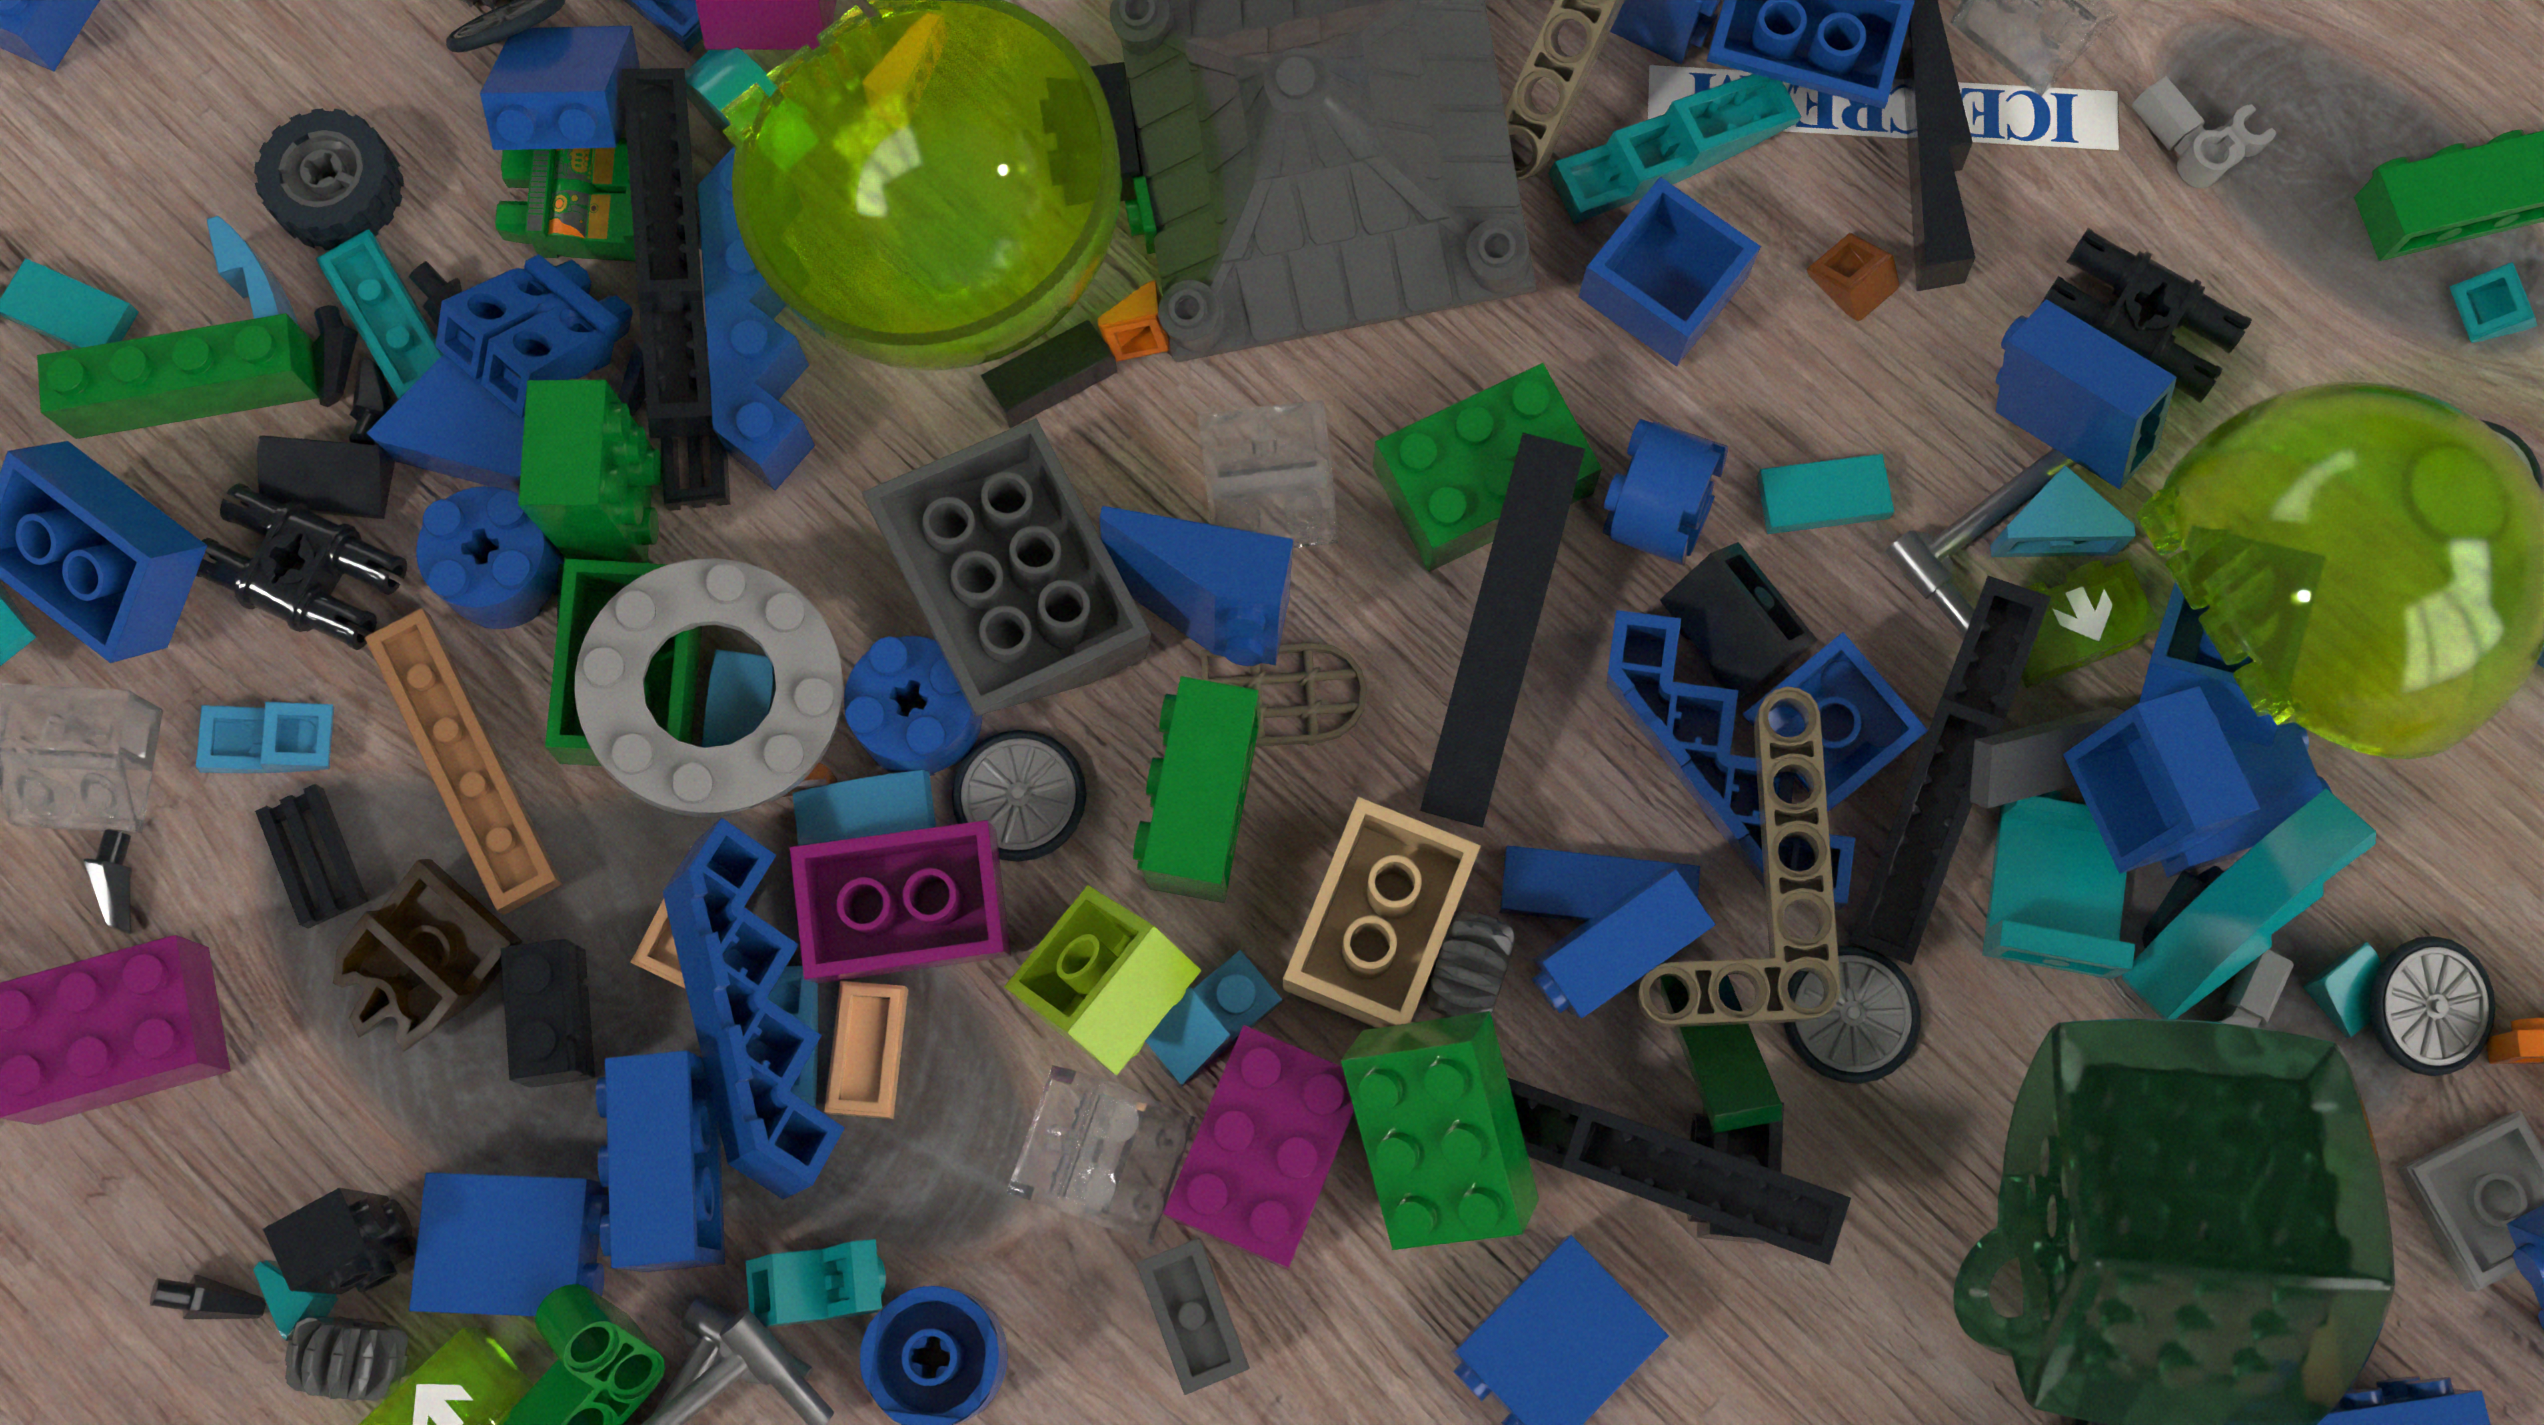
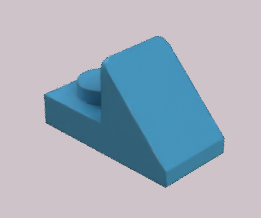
[1145,949,1282,1086]

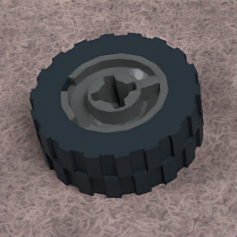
[254,108,404,250]

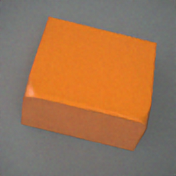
[1098,280,1171,362]

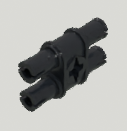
[2039,228,2252,403]
[196,483,407,650]

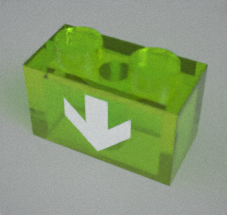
[2021,559,2161,689]
[358,1327,534,1425]

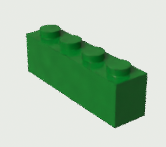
[2354,129,2544,261]
[37,313,319,439]

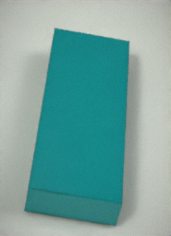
[316,229,443,399]

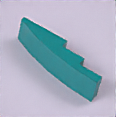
[1548,74,1801,224]
[2121,788,2376,1024]

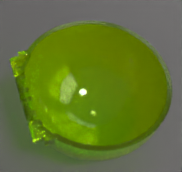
[721,0,1122,371]
[2135,381,2544,759]

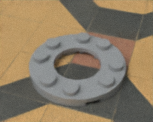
[574,558,843,818]

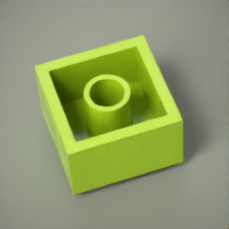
[1004,885,1201,1076]

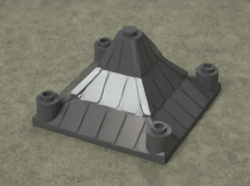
[1109,0,1537,363]

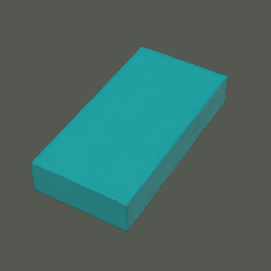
[0,258,139,349]
[1756,454,1894,534]

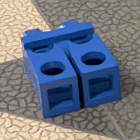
[435,254,633,418]

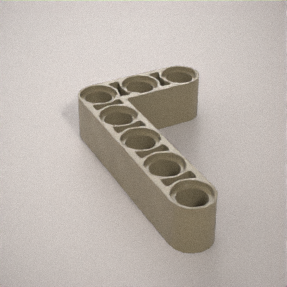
[1504,0,1625,180]
[1637,687,1840,1027]

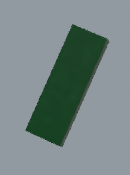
[1660,975,1782,1133]

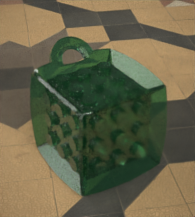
[1953,1019,2395,1425]

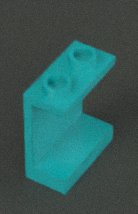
[1982,791,2135,979]

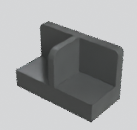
[1136,1238,1250,1395]

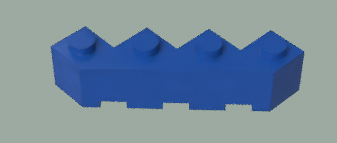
[697,142,815,491]
[1607,610,1855,910]
[662,818,845,1200]

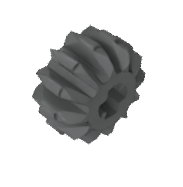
[1427,910,1516,1018]
[285,1316,409,1401]

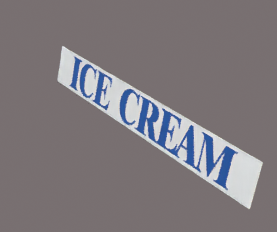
[1648,65,2119,151]

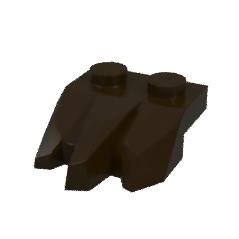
[333,859,523,1052]

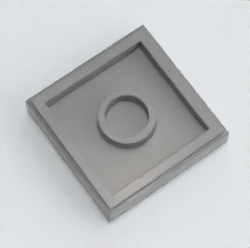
[2397,1110,2544,1292]

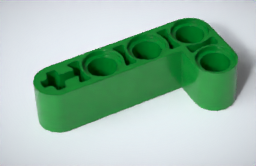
[498,1284,665,1425]

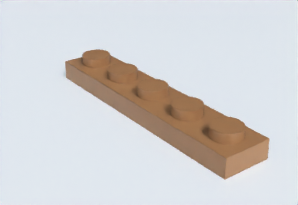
[364,608,562,915]

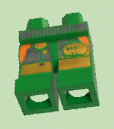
[495,138,636,262]

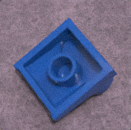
[1742,632,1928,812]

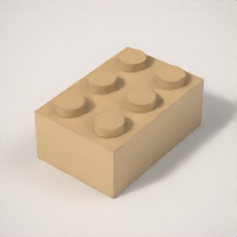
[1283,797,1481,1028]

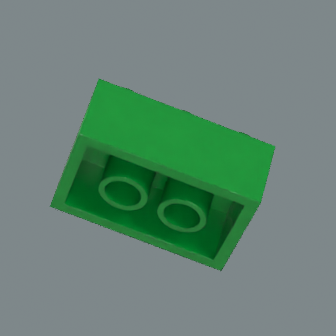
[1373,363,1602,572]
[518,380,662,563]
[545,559,702,766]
[1133,676,1261,903]
[1341,1011,1539,1250]

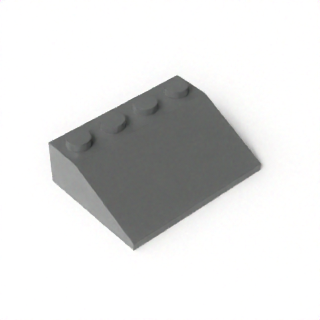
[862,418,1151,717]

